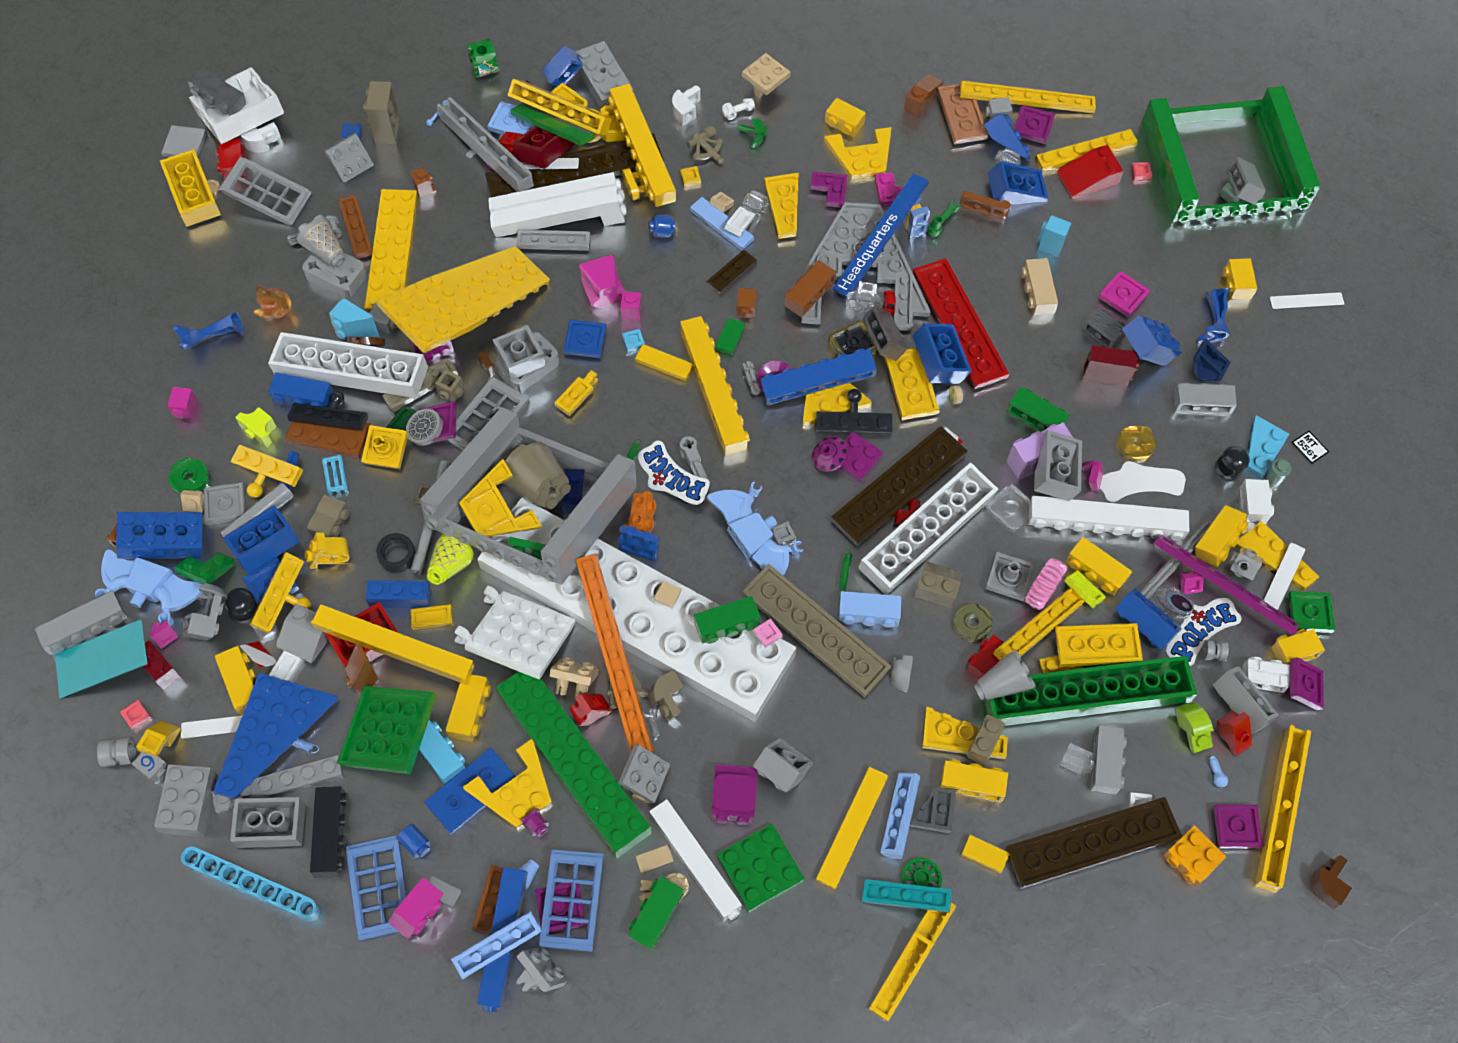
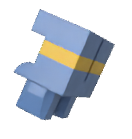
[902,196,930,238]

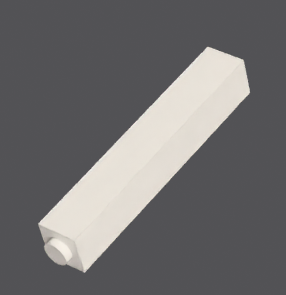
[649,800,742,922]

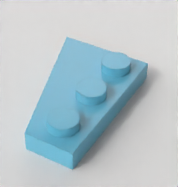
[1246,415,1289,478]

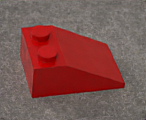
[1056,145,1124,199]

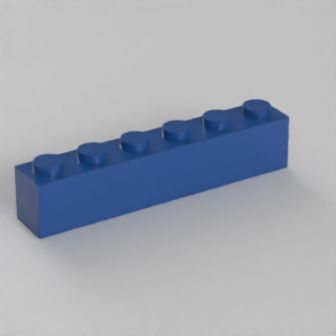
[761,349,877,405]

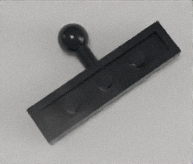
[816,389,892,433]
[287,391,368,431]

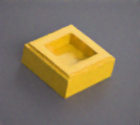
[680,166,701,187]

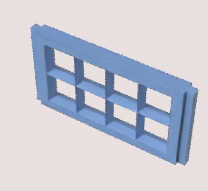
[346,835,407,941]
[539,849,604,952]

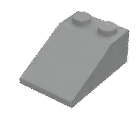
[1034,430,1082,501]

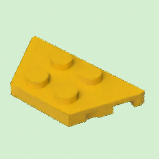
[802,383,872,426]

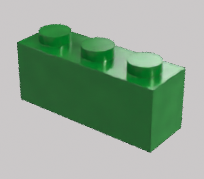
[1006,387,1070,432]
[694,596,761,644]
[628,876,686,949]

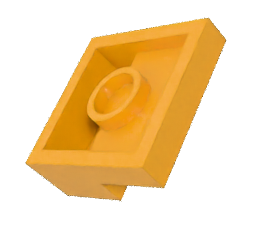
[1164,825,1226,887]

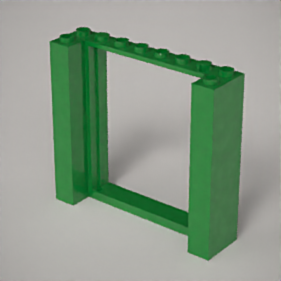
[1141,86,1321,222]

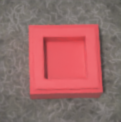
[1131,162,1152,181]
[120,700,151,729]

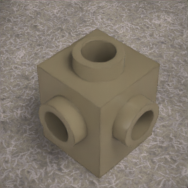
[435,369,464,402]

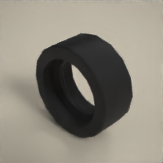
[376,533,416,573]

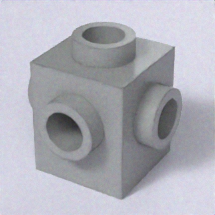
[1229,548,1263,580]

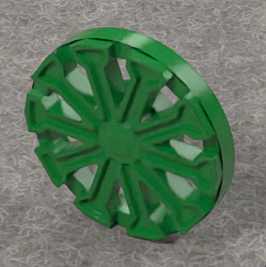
[901,858,942,888]

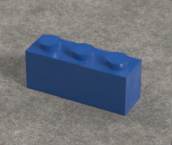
[268,372,334,407]
[365,581,432,609]
[1115,588,1182,650]

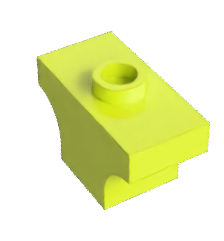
[235,407,276,448]

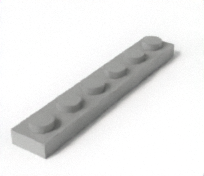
[211,755,343,813]

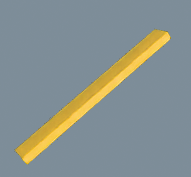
[960,81,1096,114]

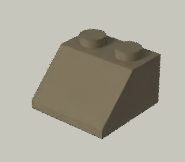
[914,561,963,608]

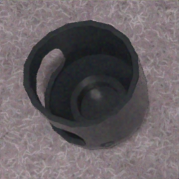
[1215,446,1250,480]
[225,588,257,624]

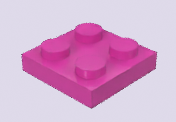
[1098,271,1150,317]

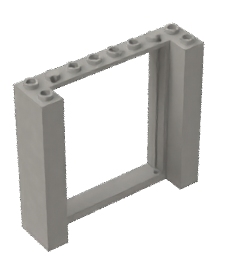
[420,407,637,585]

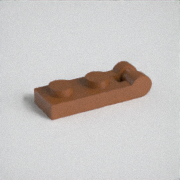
[960,191,1011,220]

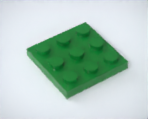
[717,823,805,913]

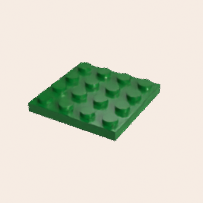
[337,686,437,775]

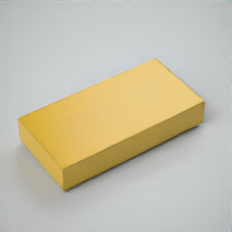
[410,604,453,630]
[961,835,1009,874]

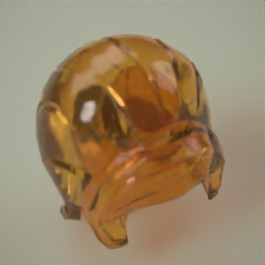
[254,284,291,322]

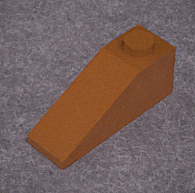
[904,74,944,117]
[344,643,380,693]

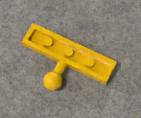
[230,445,303,498]
[249,552,311,633]

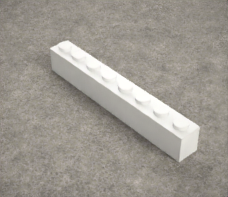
[1028,496,1189,541]

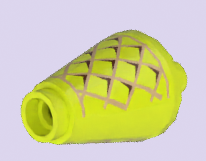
[427,534,474,585]

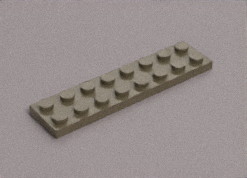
[742,564,892,698]

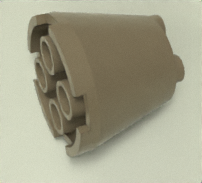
[502,441,571,509]

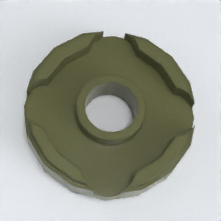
[952,603,993,642]

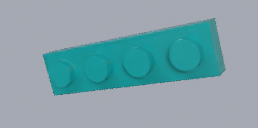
[862,879,952,913]

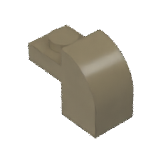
[648,670,684,721]

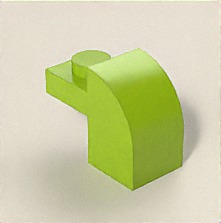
[1175,701,1214,753]

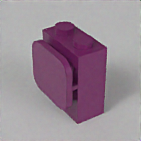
[711,764,757,825]

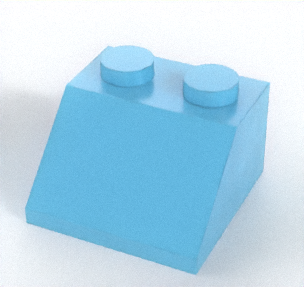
[329,298,379,340]

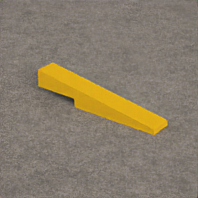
[869,903,956,1021]

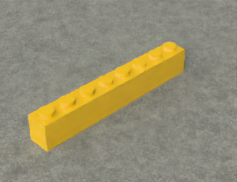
[608,84,676,207]
[680,316,750,455]

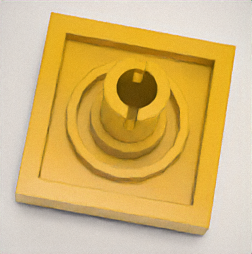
[361,425,409,470]

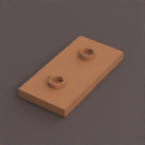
[937,84,988,144]

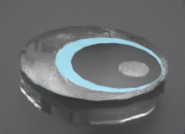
[1154,586,1194,619]

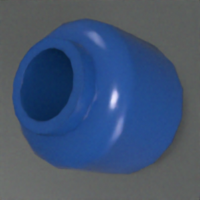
[648,214,675,238]

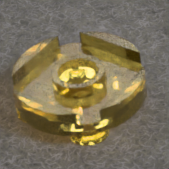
[1117,426,1156,463]

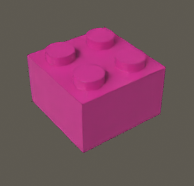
[388,877,443,940]

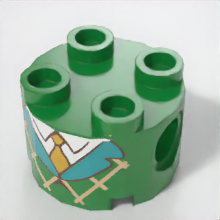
[467,38,499,78]

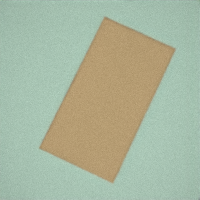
[635,845,674,873]

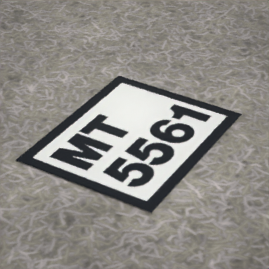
[1291,430,1330,464]

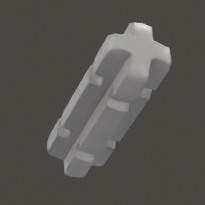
[742,361,762,396]

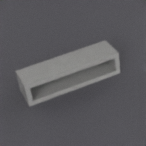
[35,591,128,655]

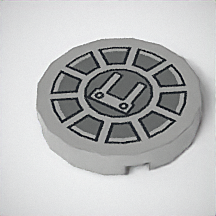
[406,409,443,446]

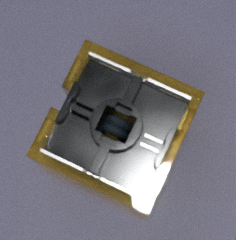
[828,319,879,357]

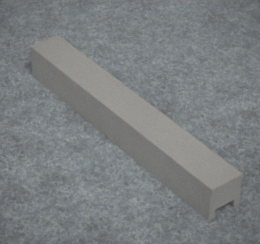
[436,97,534,192]

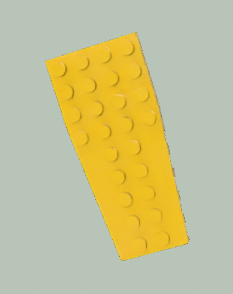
[377,246,550,353]

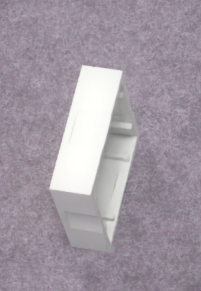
[189,68,284,144]

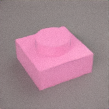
[753,618,782,648]

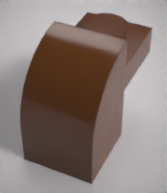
[1312,855,1352,909]

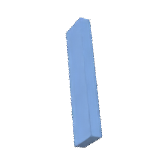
[690,197,754,251]

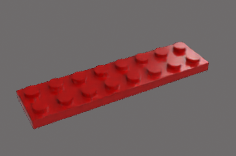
[913,258,1009,389]

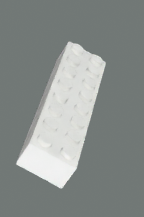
[268,332,428,398]
[858,462,998,595]

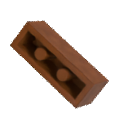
[784,260,836,318]

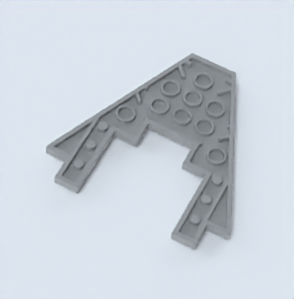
[800,202,930,331]

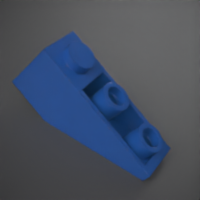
[984,112,1031,160]

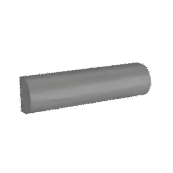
[220,483,294,537]

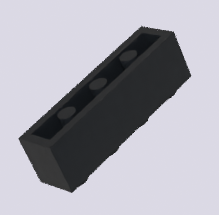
[310,786,348,878]

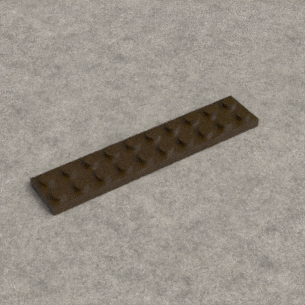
[485,134,664,197]

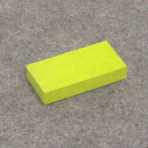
[1064,570,1106,608]

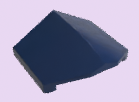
[1193,339,1231,382]

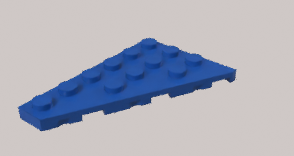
[213,673,338,800]

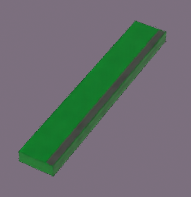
[510,102,594,146]

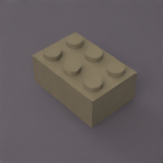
[363,81,400,144]

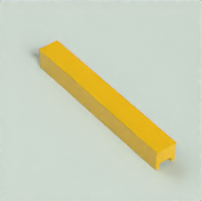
[311,604,475,685]
[1255,725,1311,893]

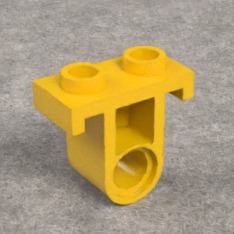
[305,533,350,569]

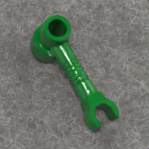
[927,199,961,237]

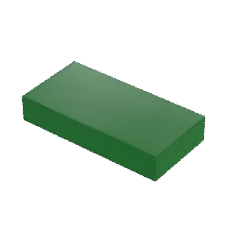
[715,318,746,356]

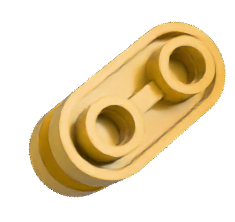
[622,166,649,201]

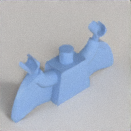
[707,482,804,576]
[95,549,203,626]

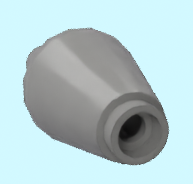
[973,650,1036,700]

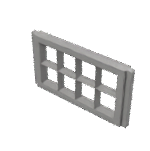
[219,157,312,226]
[446,377,530,451]

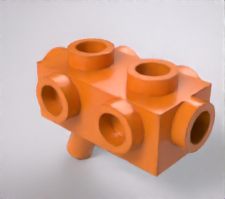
[618,491,656,533]

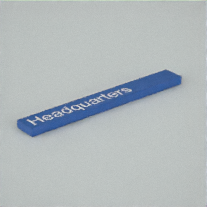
[832,174,929,298]

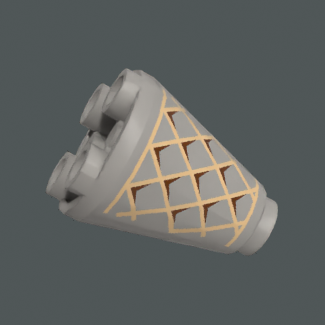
[297,214,346,267]

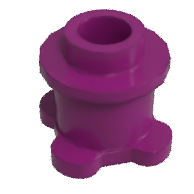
[521,808,549,837]

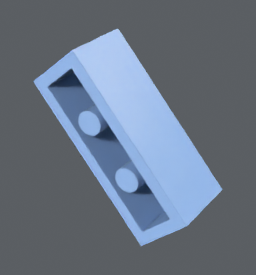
[838,591,901,628]

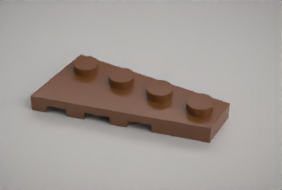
[285,422,371,459]

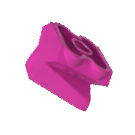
[579,255,624,308]

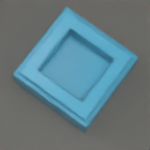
[622,329,645,352]

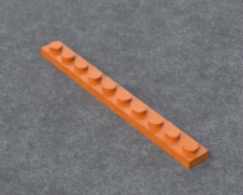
[576,553,654,753]

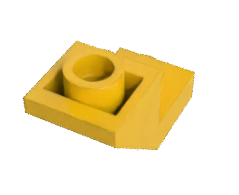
[136,721,181,758]

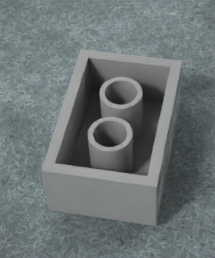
[154,765,217,837]
[230,797,305,848]

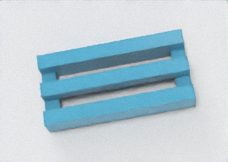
[322,455,348,495]

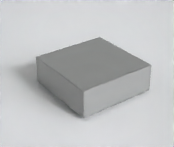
[770,521,796,545]

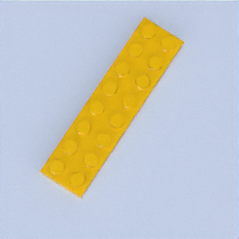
[364,189,418,313]

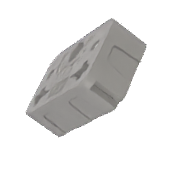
[302,253,367,299]
[495,332,559,393]

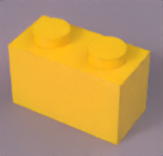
[825,98,866,137]
[1223,258,1258,299]
[1271,629,1325,665]

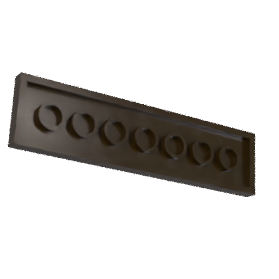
[830,426,968,546]
[1005,797,1183,889]

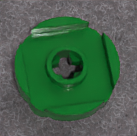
[168,458,210,494]

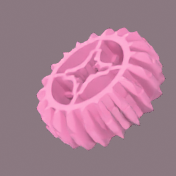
[1025,558,1067,610]

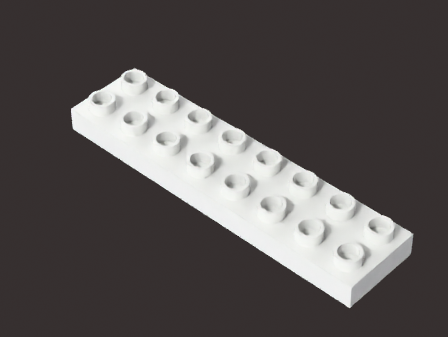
[477,498,796,722]

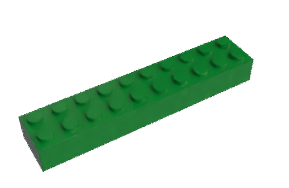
[984,656,1197,726]
[495,672,652,858]

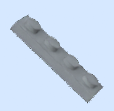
[516,230,590,251]

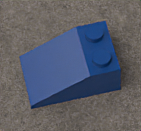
[988,161,1049,205]

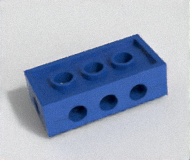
[116,512,202,559]

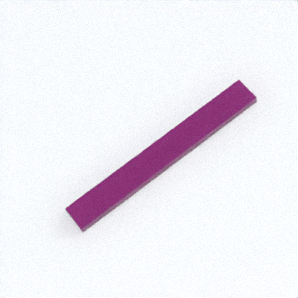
[1154,535,1299,635]

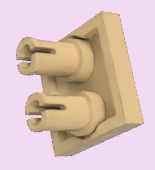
[742,53,791,97]
[549,657,599,698]

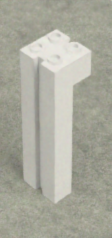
[489,172,627,238]

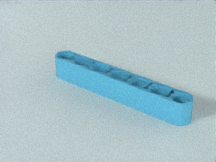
[181,847,321,922]

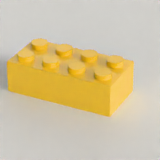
[160,149,221,227]

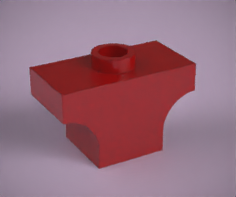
[569,693,613,726]
[1217,711,1253,756]

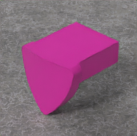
[1082,461,1104,492]

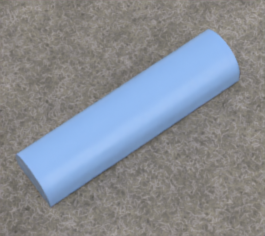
[880,773,920,859]
[451,911,542,979]

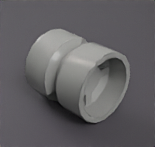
[97,737,136,767]

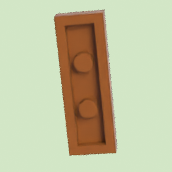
[472,865,503,935]

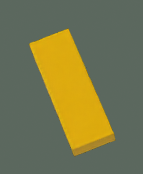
[635,344,693,382]

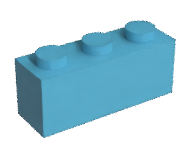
[419,720,466,784]

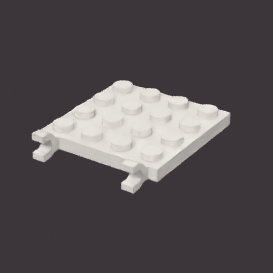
[455,586,576,679]

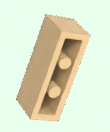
[1021,258,1058,316]

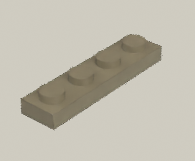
[383,357,458,413]

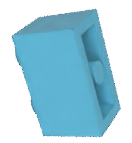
[1037,215,1071,257]

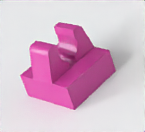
[1180,571,1204,595]
[149,621,179,649]

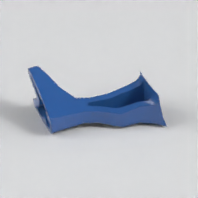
[1197,288,1231,343]
[173,312,244,350]

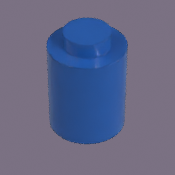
[397,824,431,858]

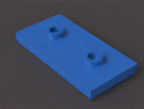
[424,747,516,835]

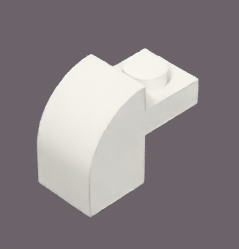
[672,85,700,126]
[239,122,281,153]

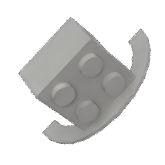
[181,583,228,641]

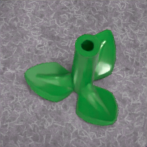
[738,118,768,148]

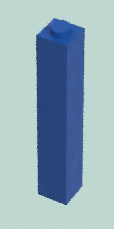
[477,867,528,1012]

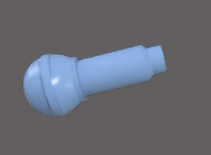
[1209,756,1228,787]

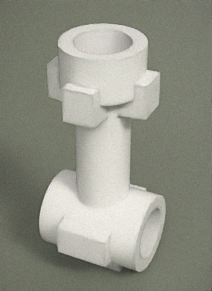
[722,98,755,120]

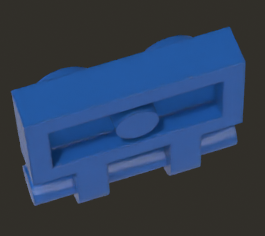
[619,525,660,561]

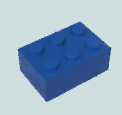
[1122,315,1182,366]
[912,323,972,384]
[223,505,300,574]

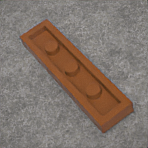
[338,195,373,259]

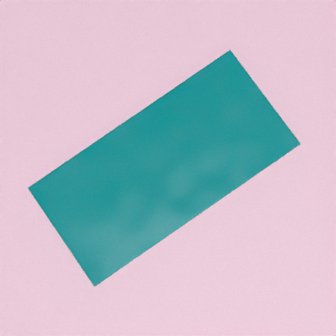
[55,619,147,699]

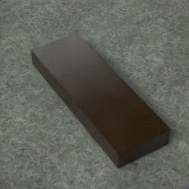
[706,249,757,296]

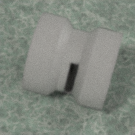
[1202,640,1229,661]

